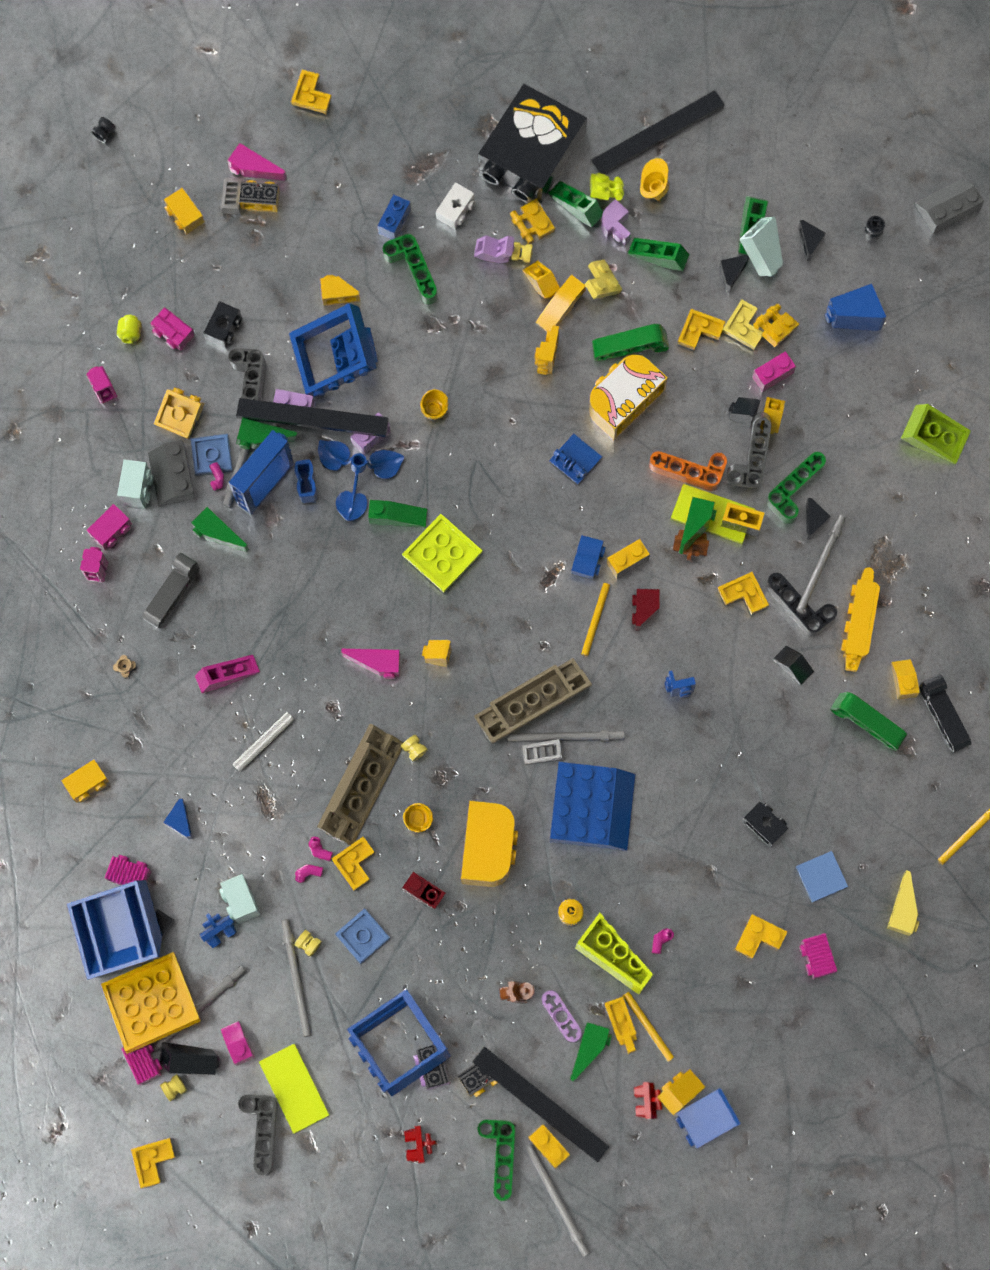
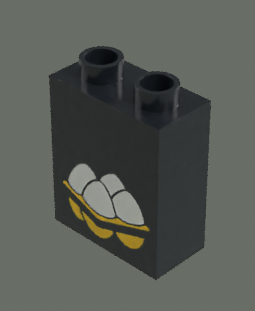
[478,83,587,203]

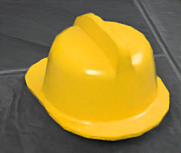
[640,158,669,201]

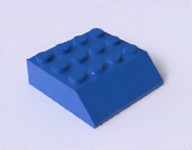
[550,762,636,851]
[67,880,162,980]

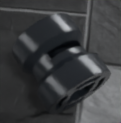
[90,117,116,143]
[864,216,885,240]

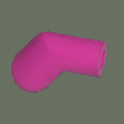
[209,462,224,491]
[308,836,333,861]
[295,864,324,883]
[652,928,674,954]

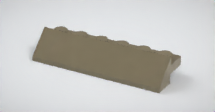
[474,658,592,744]
[317,724,403,846]

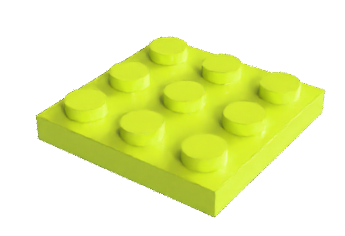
[402,514,483,593]

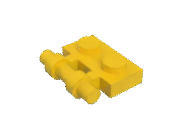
[510,199,555,244]
[753,304,799,347]

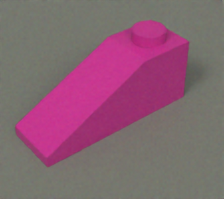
[227,143,287,181]
[341,648,400,679]
[195,654,260,693]

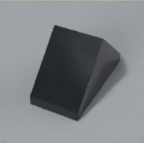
[798,220,826,261]
[719,255,749,293]
[806,498,831,540]
[773,645,814,686]

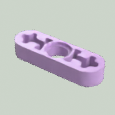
[542,991,582,1043]

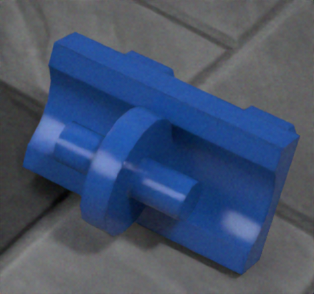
[200,913,236,948]

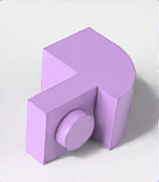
[602,199,631,245]
[474,235,514,263]

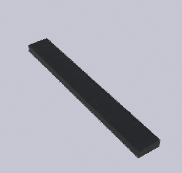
[590,90,725,174]
[236,398,389,437]
[472,1046,610,1163]

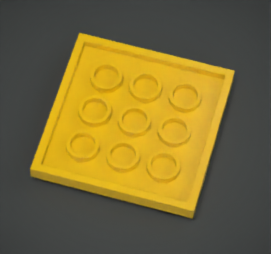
[101,952,201,1054]

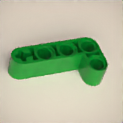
[382,234,438,305]
[592,324,669,361]
[767,452,826,524]
[830,692,908,751]
[477,1120,515,1201]

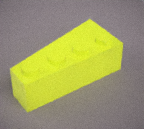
[575,913,653,995]

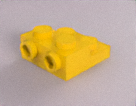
[535,325,559,375]
[154,387,205,439]

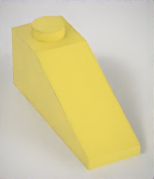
[887,870,919,936]

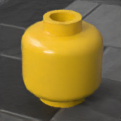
[558,899,584,926]

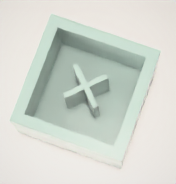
[117,459,154,509]
[219,874,260,924]

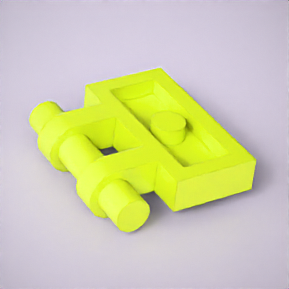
[590,173,624,200]

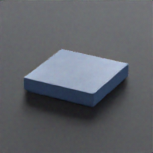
[191,434,233,476]
[796,851,848,903]
[335,908,390,964]

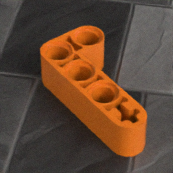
[649,451,727,491]

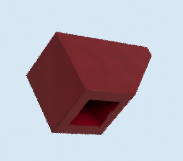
[632,589,660,631]
[402,872,446,910]

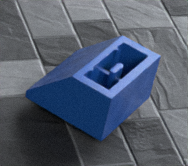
[330,327,378,373]

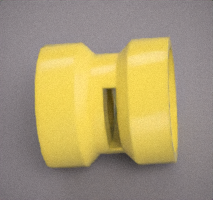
[512,242,533,263]
[401,735,428,762]
[294,930,322,957]
[160,1074,187,1102]

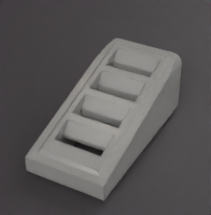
[221,178,243,214]
[522,739,565,765]

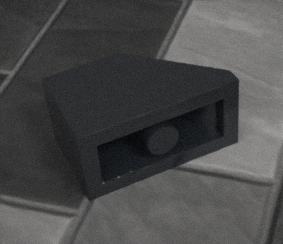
[728,397,761,428]

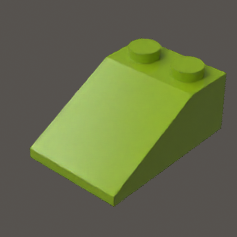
[901,404,971,464]

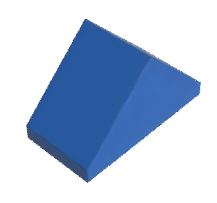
[163,798,193,840]

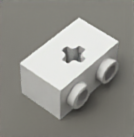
[436,182,476,229]

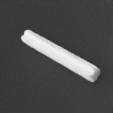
[233,712,294,771]

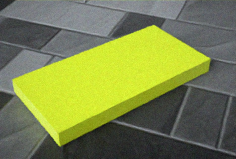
[670,484,755,545]
[259,1044,330,1134]

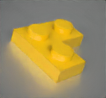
[291,70,332,114]
[677,309,726,350]
[717,572,769,615]
[332,836,375,891]
[735,914,787,959]
[131,1138,175,1189]

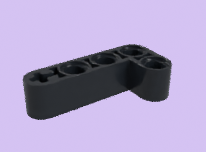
[766,573,837,637]
[919,674,972,753]

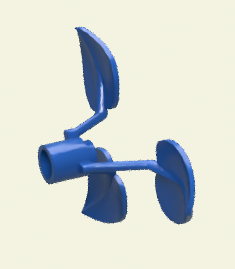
[318,440,404,521]

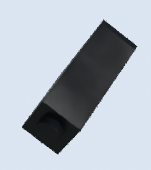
[159,1042,220,1075]

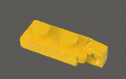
[604,997,637,1054]

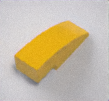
[536,274,586,331]

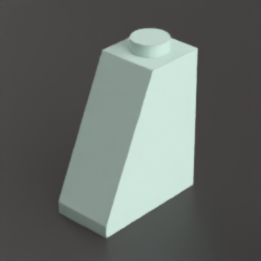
[739,217,783,277]

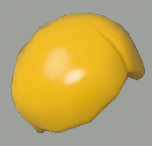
[420,389,448,420]
[403,803,433,832]

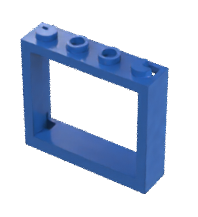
[289,303,377,398]
[228,430,294,515]
[347,989,451,1097]

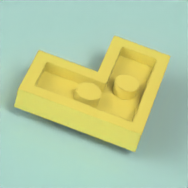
[585,260,622,299]
[722,299,763,350]

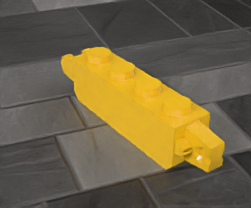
[841,567,880,672]

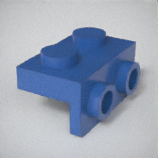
[664,670,696,698]

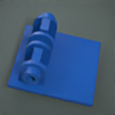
[549,433,602,484]

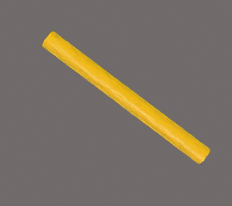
[581,583,610,657]
[937,809,990,865]
[623,991,674,1062]

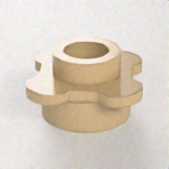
[113,655,136,678]

